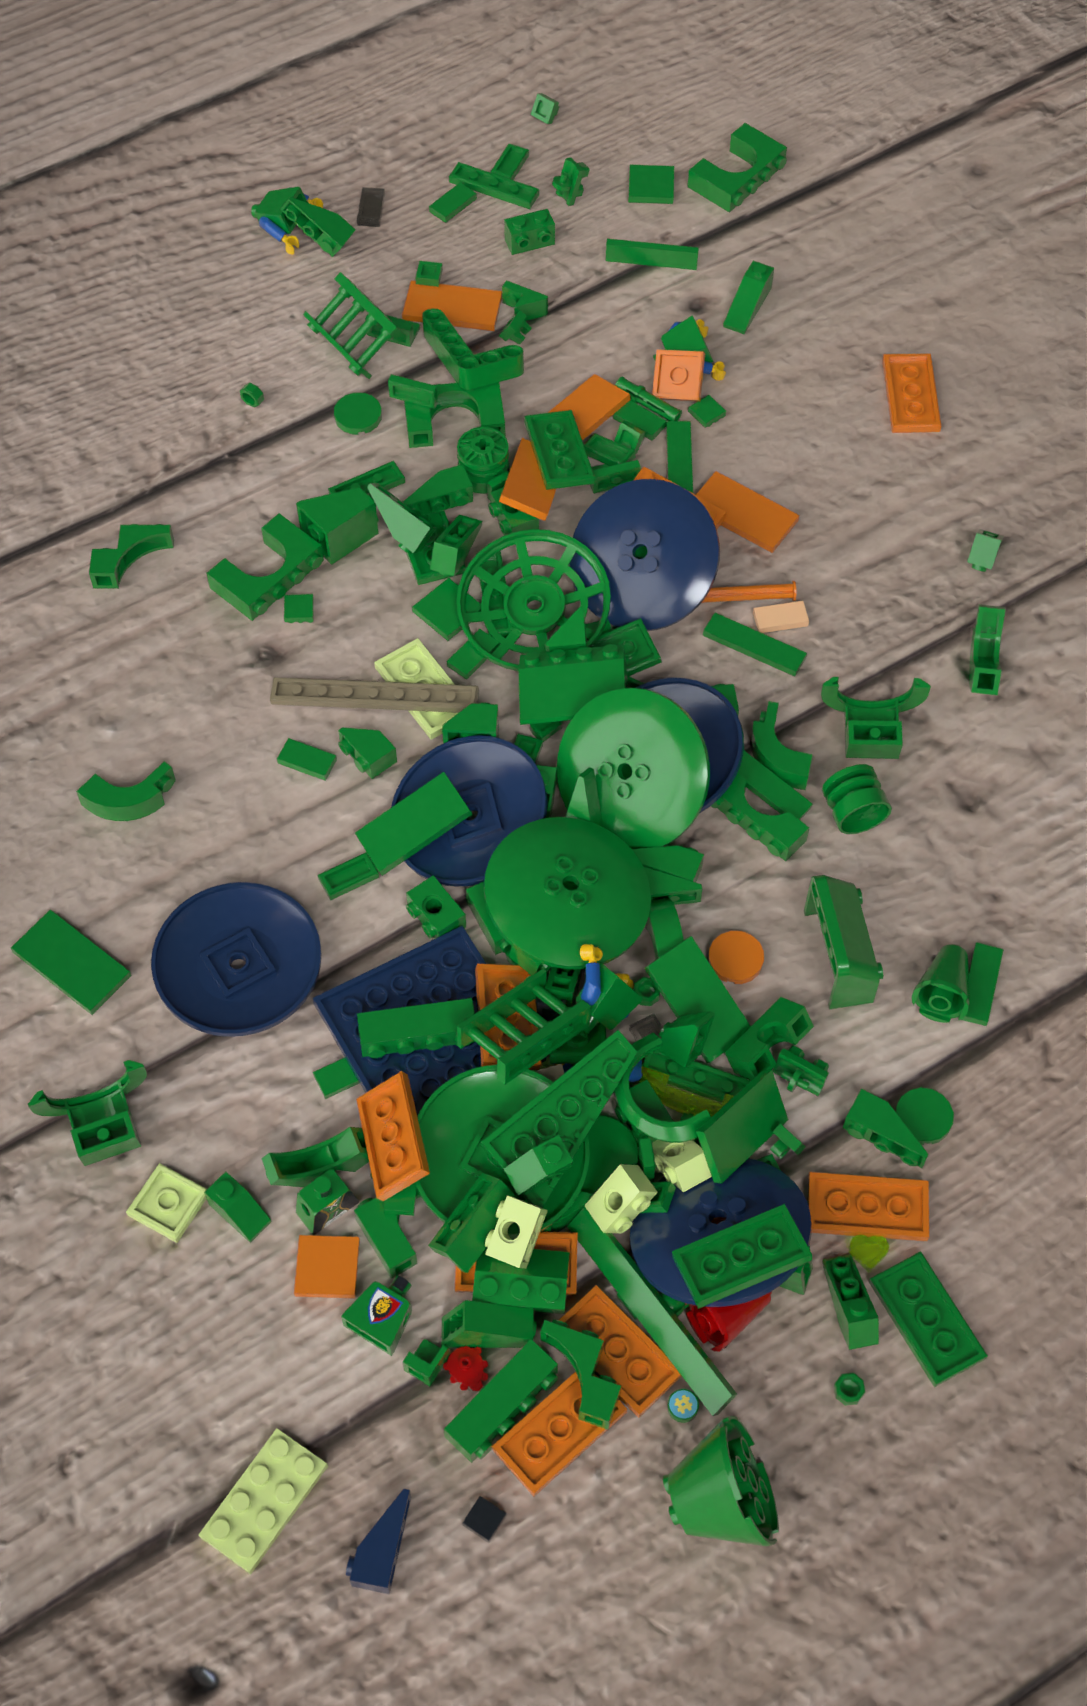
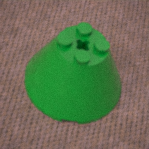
[663,1415,779,1546]

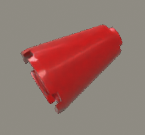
[685,1291,772,1352]

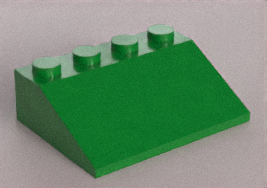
[518,644,628,725]

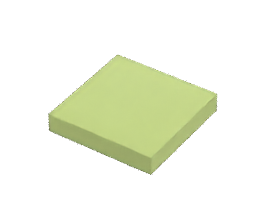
[126,1163,207,1243]

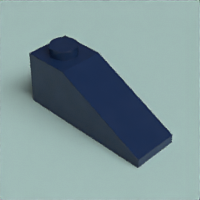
[346,1489,411,1594]

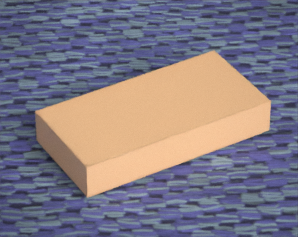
[753,601,809,633]

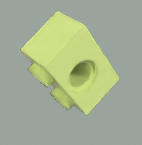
[652,1140,712,1192]
[585,1164,657,1234]
[485,1196,548,1269]

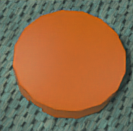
[708,931,764,984]

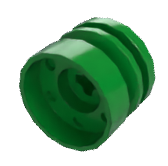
[457,427,509,494]
[822,764,892,834]

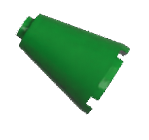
[912,944,970,1023]

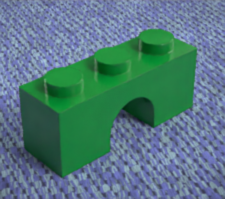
[725,997,814,1080]

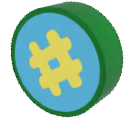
[667,1389,699,1423]

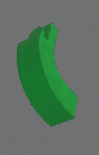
[969,604,1006,695]
[751,701,813,791]
[76,761,176,821]
[645,898,684,959]

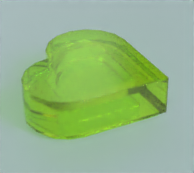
[849,1235,889,1273]

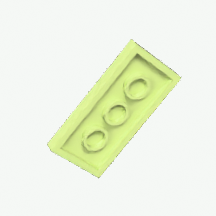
[374,638,458,740]
[199,1428,328,1575]

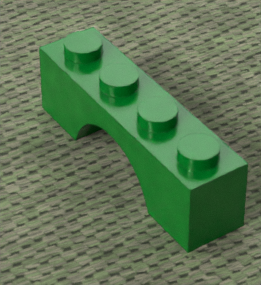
[711,773,810,861]

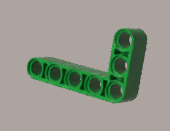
[422,308,524,390]

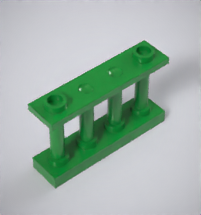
[303,272,407,379]
[457,969,591,1085]

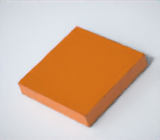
[652,350,705,402]
[294,1235,360,1299]

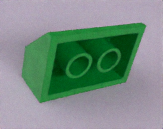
[472,1247,570,1314]

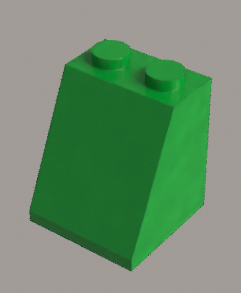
[296,487,379,565]

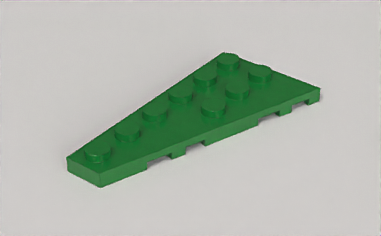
[481,1030,637,1208]

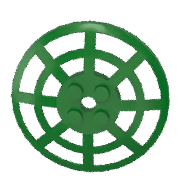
[456,529,611,671]

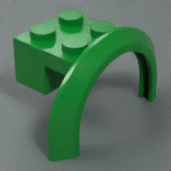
[821,677,931,759]
[614,1032,711,1147]
[28,1060,147,1166]

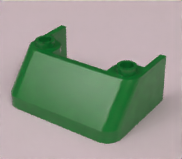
[804,875,884,1010]

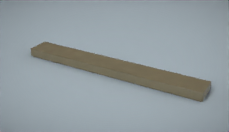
[270,677,480,713]

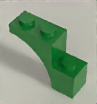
[89,524,174,589]
[261,1127,369,1187]
[540,1320,621,1430]

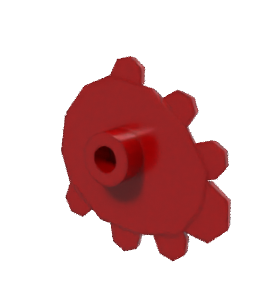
[443,1346,488,1391]

